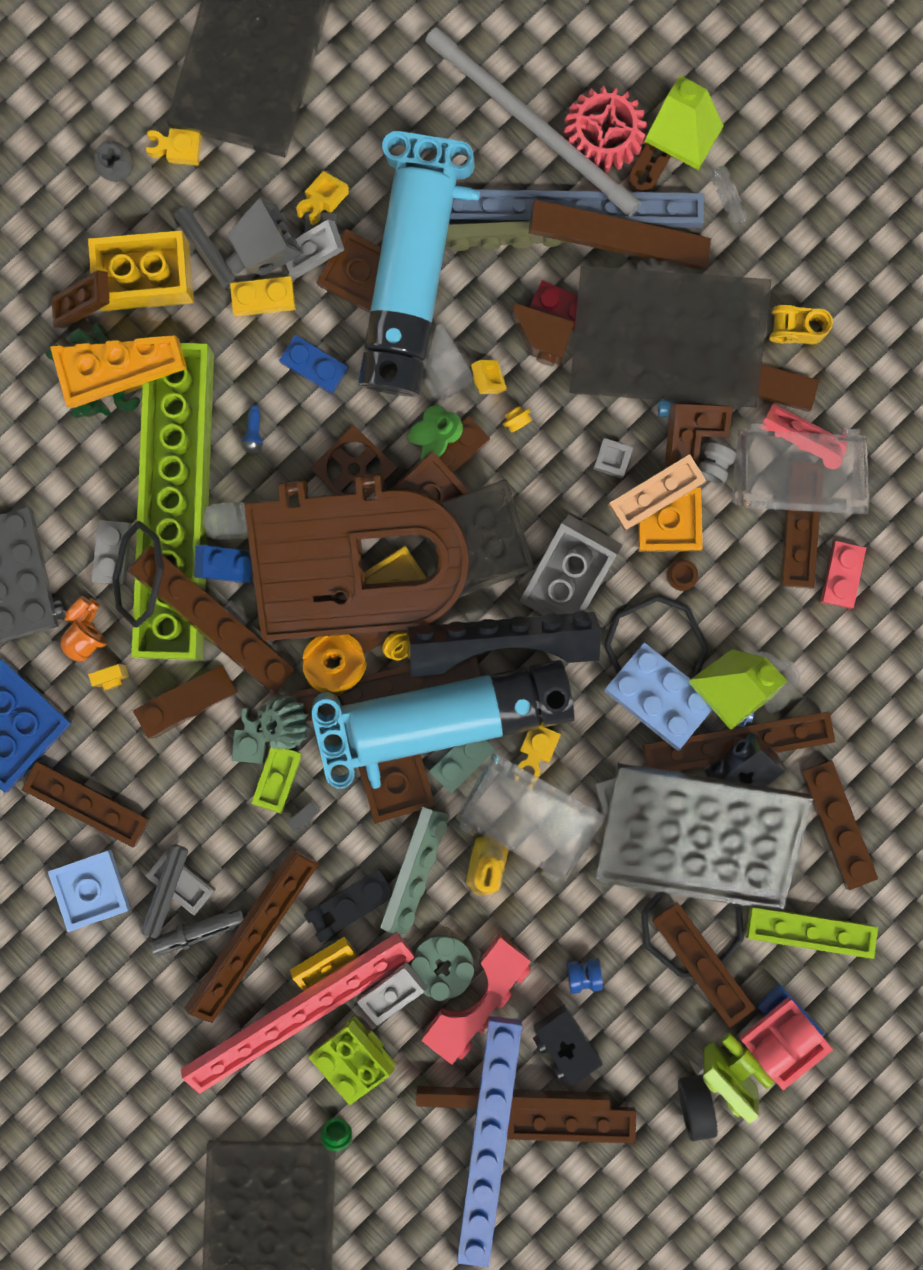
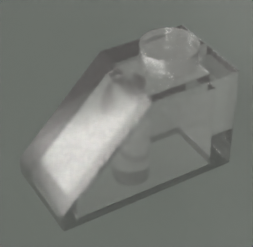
[423,323,474,402]

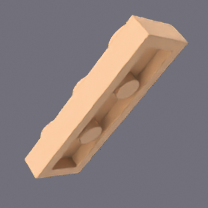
[608,454,706,532]

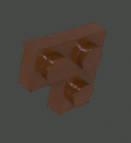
[665,403,733,466]

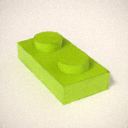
[251,748,303,814]

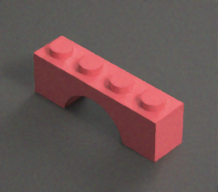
[421,933,531,1065]

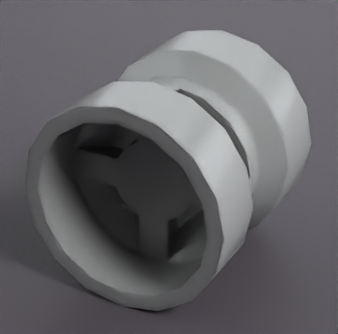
[698,443,737,484]

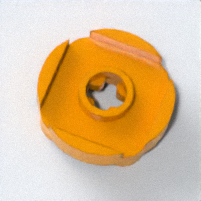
[302,634,367,696]

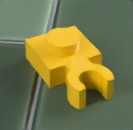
[145,128,202,166]
[296,171,349,225]
[516,725,561,781]

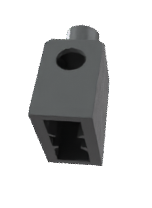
[225,198,303,275]

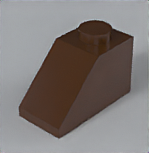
[512,303,574,366]

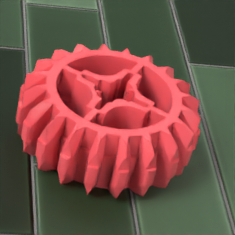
[564,86,647,173]

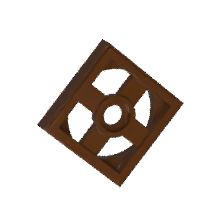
[310,425,398,500]

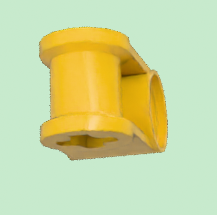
[769,305,833,345]

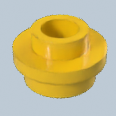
[502,406,532,433]
[382,631,408,661]

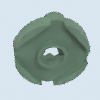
[411,934,474,1001]

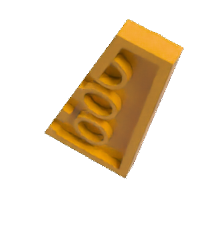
[50,335,187,409]

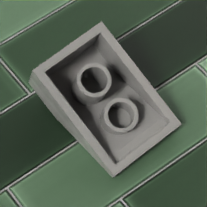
[519,515,623,616]

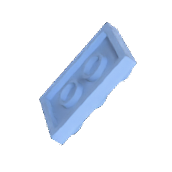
[604,642,712,751]

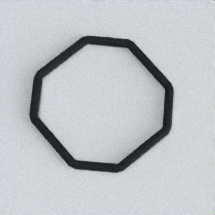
[113,521,164,627]
[605,595,708,679]
[641,874,744,978]

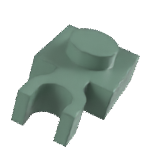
[232,708,267,764]

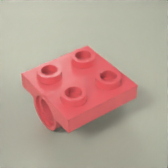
[739,997,833,1090]

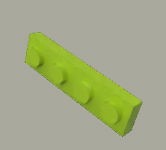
[746,906,878,959]

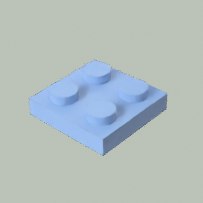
[48,850,131,932]

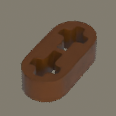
[628,143,671,192]

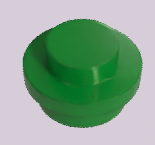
[320,1118,352,1151]

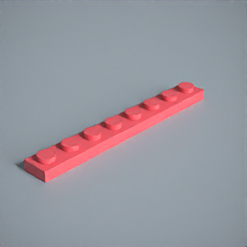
[180,932,415,1094]

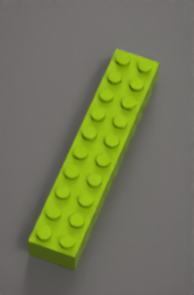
[132,343,214,661]

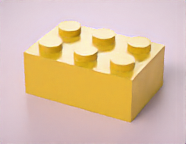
[88,230,194,311]

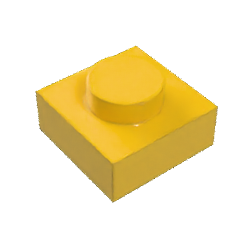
[471,360,507,394]
[88,664,130,691]

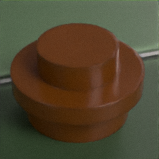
[667,560,698,591]

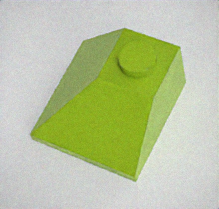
[644,75,724,170]
[688,649,788,730]

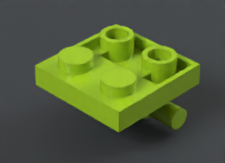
[308,1015,396,1106]
[703,1032,775,1124]

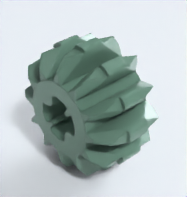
[258,696,310,749]

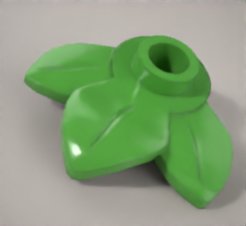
[407,405,463,460]

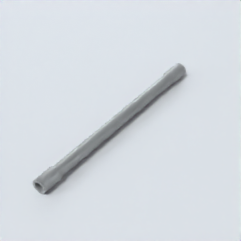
[426,27,641,217]

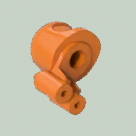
[60,596,108,662]

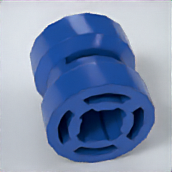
[567,958,603,994]

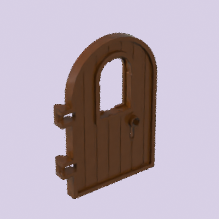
[244,474,469,641]

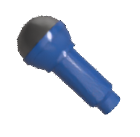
[241,406,263,454]

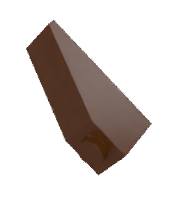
[133,665,238,739]

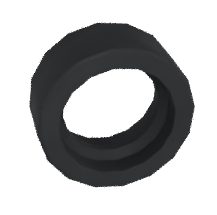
[678,1074,718,1142]

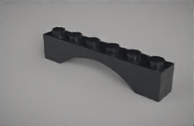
[407,611,601,677]

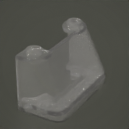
[732,423,869,514]
[456,752,606,883]

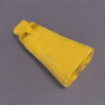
[465,834,509,896]

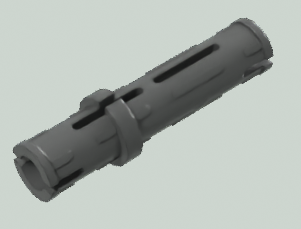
[150,906,246,958]

